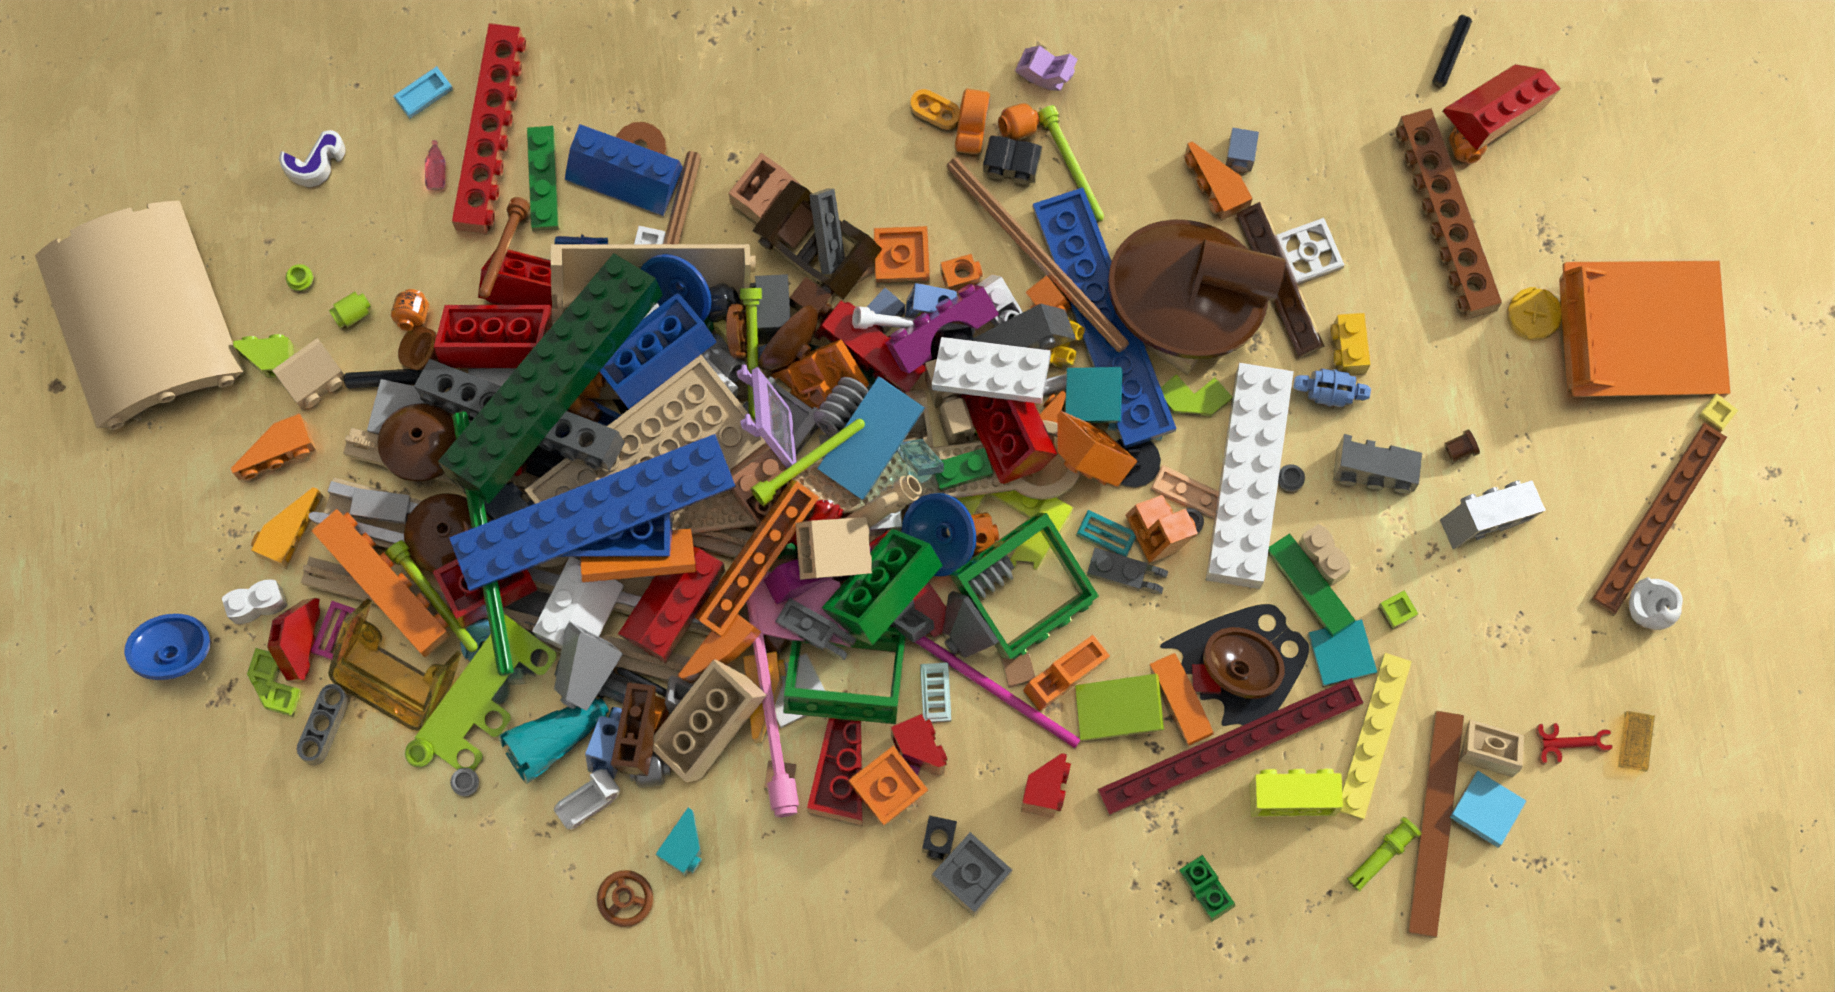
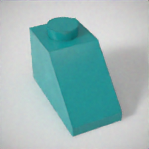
[656,807,702,877]

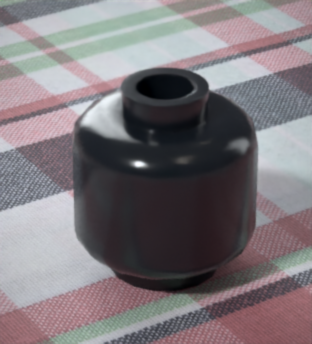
[707,283,741,322]

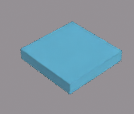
[1450,771,1526,848]

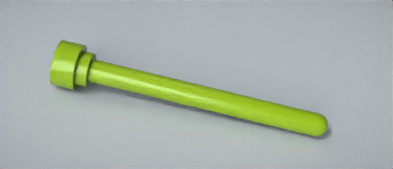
[1037,105,1104,222]
[740,288,762,420]
[751,419,865,506]
[385,540,478,652]

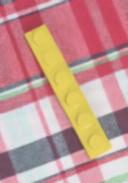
[1339,653,1412,820]

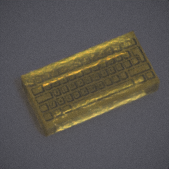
[1618,711,1655,772]

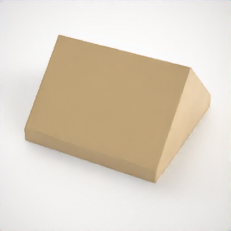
[1459,719,1524,777]

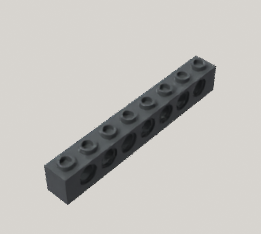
[414,359,625,471]

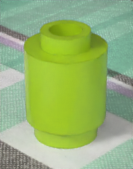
[329,291,371,329]

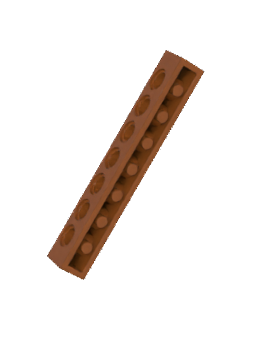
[1395,108,1502,319]

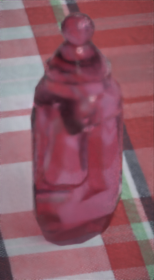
[425,140,445,190]

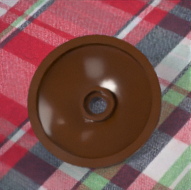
[758,305,818,371]
[377,403,456,482]
[404,493,472,574]
[1203,627,1285,699]

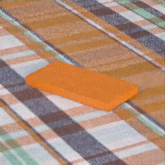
[580,529,696,582]

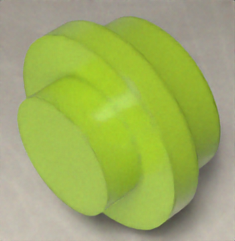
[285,264,313,291]
[405,739,433,767]

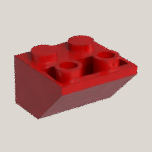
[891,714,947,776]
[1021,753,1071,818]

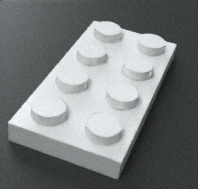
[932,337,1051,404]

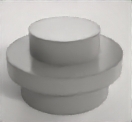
[450,768,479,796]

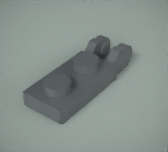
[1087,548,1168,594]
[775,598,856,660]

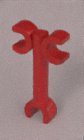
[1536,723,1613,765]

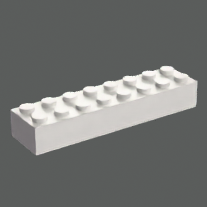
[1206,363,1294,589]

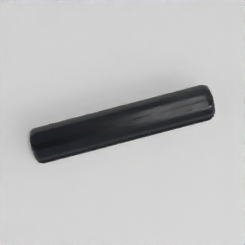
[1432,15,1472,87]
[344,369,423,389]

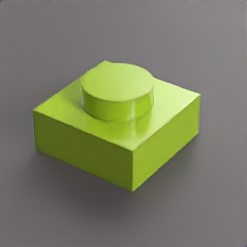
[1379,590,1418,629]

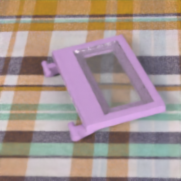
[737,364,796,469]

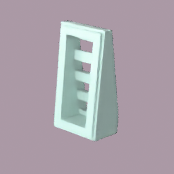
[920,663,951,722]

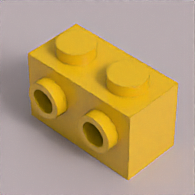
[1330,313,1371,375]

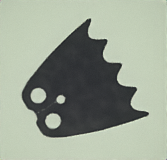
[1160,604,1309,726]

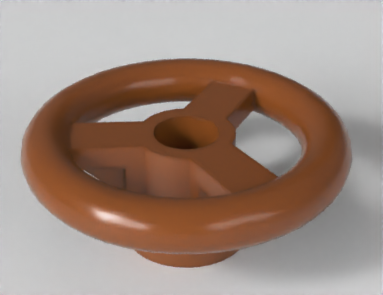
[597,870,653,927]

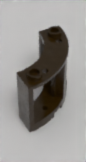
[752,180,882,300]

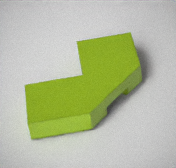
[1161,374,1233,417]
[247,648,301,717]

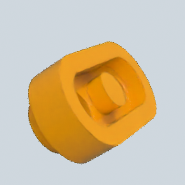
[910,89,960,130]

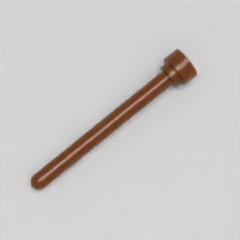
[479,197,530,298]

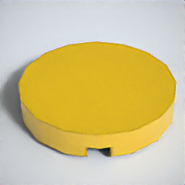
[1507,287,1562,341]

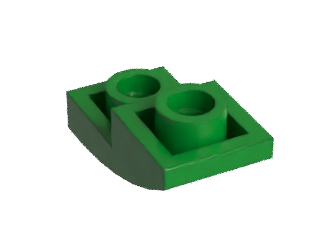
[1179,855,1235,922]

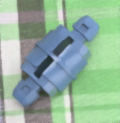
[1293,368,1371,407]

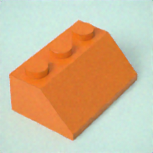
[1057,411,1137,487]

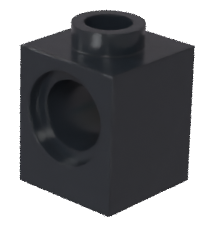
[922,815,957,861]

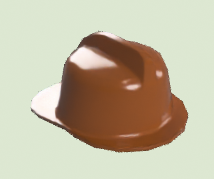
[398,326,440,370]

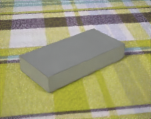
[350,488,411,524]

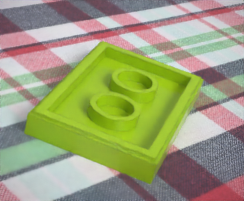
[1075,674,1164,741]

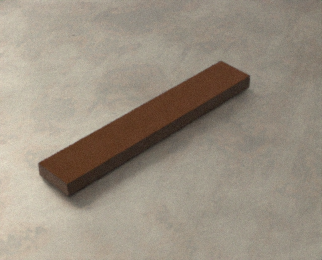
[1237,202,1325,358]

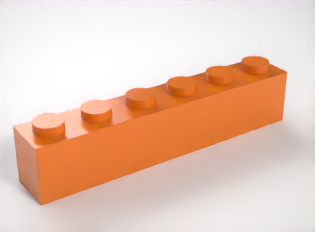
[695,479,819,636]
[312,509,451,658]

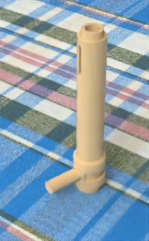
[844,475,922,528]

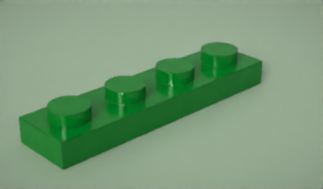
[527,126,559,231]

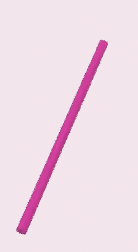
[890,624,1080,749]

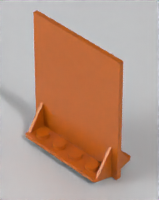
[1559,261,1731,397]

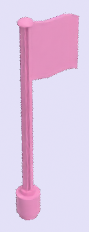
[747,572,851,818]

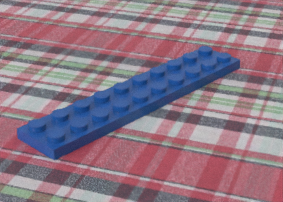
[1032,187,1177,449]
[449,434,736,591]

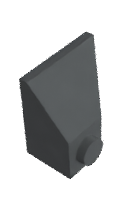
[942,591,999,658]

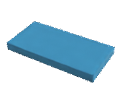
[817,377,925,500]

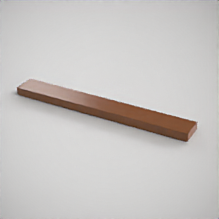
[1590,423,1727,615]
[1407,711,1464,938]

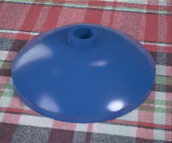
[640,254,711,322]
[902,493,976,576]
[124,614,210,680]

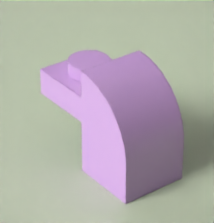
[1015,45,1078,91]

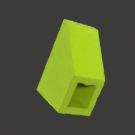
[233,334,294,378]

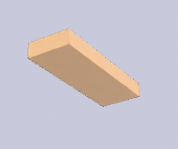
[1150,465,1219,520]

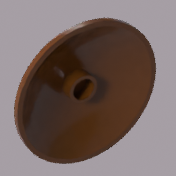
[1108,219,1285,359]

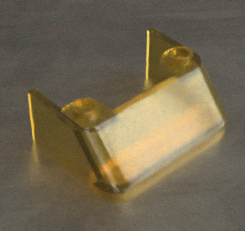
[328,598,462,730]

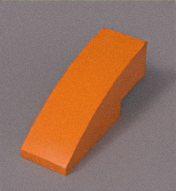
[678,614,761,683]
[1023,635,1110,712]
[1150,653,1214,746]

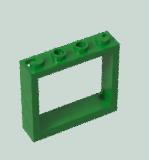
[950,513,1099,660]
[783,627,906,724]

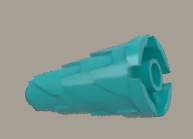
[498,698,609,784]

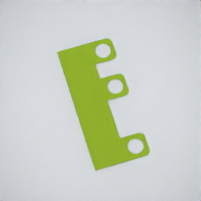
[414,615,556,771]

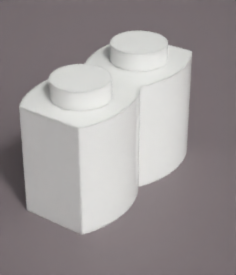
[222,580,288,624]

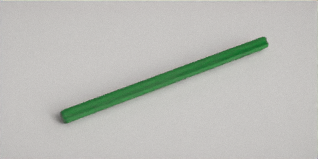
[452,412,514,676]

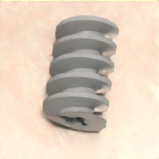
[813,377,869,437]
[968,555,1014,598]

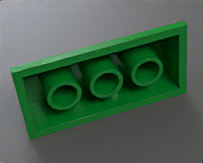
[822,529,943,646]

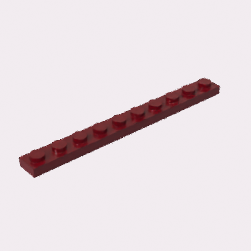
[1097,678,1364,816]

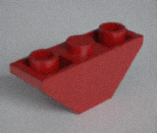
[267,598,320,682]

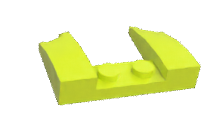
[956,490,1073,570]

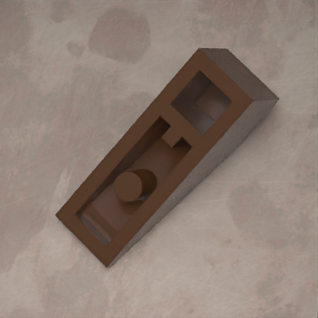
[610,683,656,776]

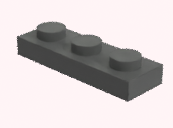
[809,188,845,274]

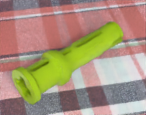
[1347,816,1421,892]

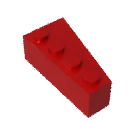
[814,300,925,393]
[807,718,863,826]

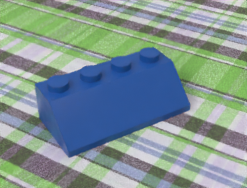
[565,124,683,216]
[599,293,717,409]
[560,512,673,557]

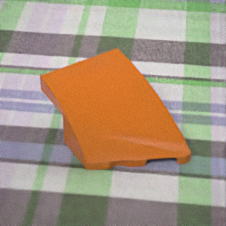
[770,339,869,409]

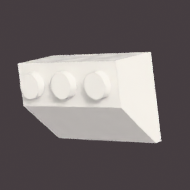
[532,557,624,649]

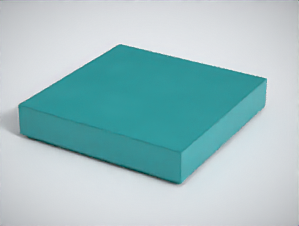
[1066,367,1122,423]
[1307,619,1377,687]

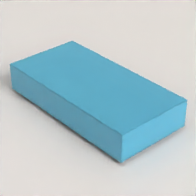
[393,66,453,119]

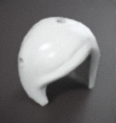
[1629,577,1683,630]

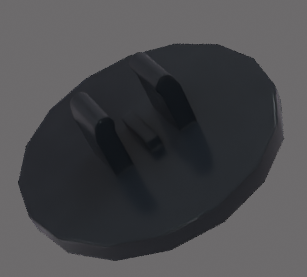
[1116,439,1161,488]

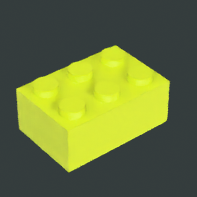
[1249,769,1343,817]

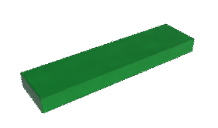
[1268,533,1355,637]

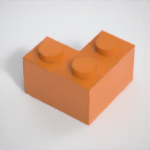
[1125,495,1198,563]

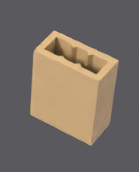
[795,517,872,579]

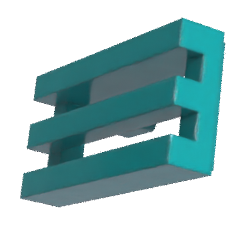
[1076,510,1136,557]

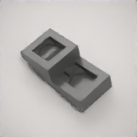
[892,600,935,643]

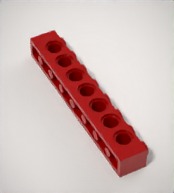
[452,23,526,235]

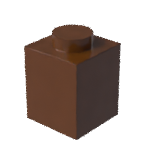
[789,277,833,321]

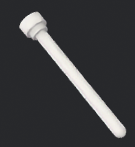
[852,306,975,335]

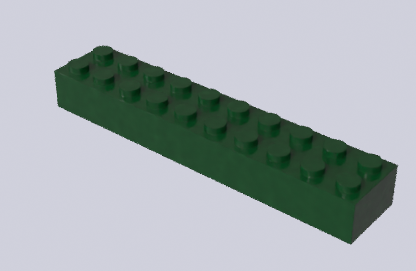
[438,253,663,503]

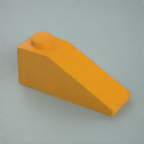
[251,487,323,569]
[743,652,786,744]

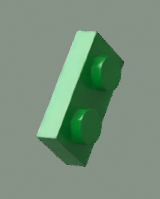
[932,448,993,491]

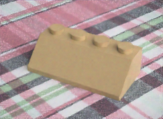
[653,659,767,782]

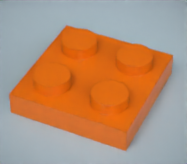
[874,226,930,283]
[848,746,928,826]

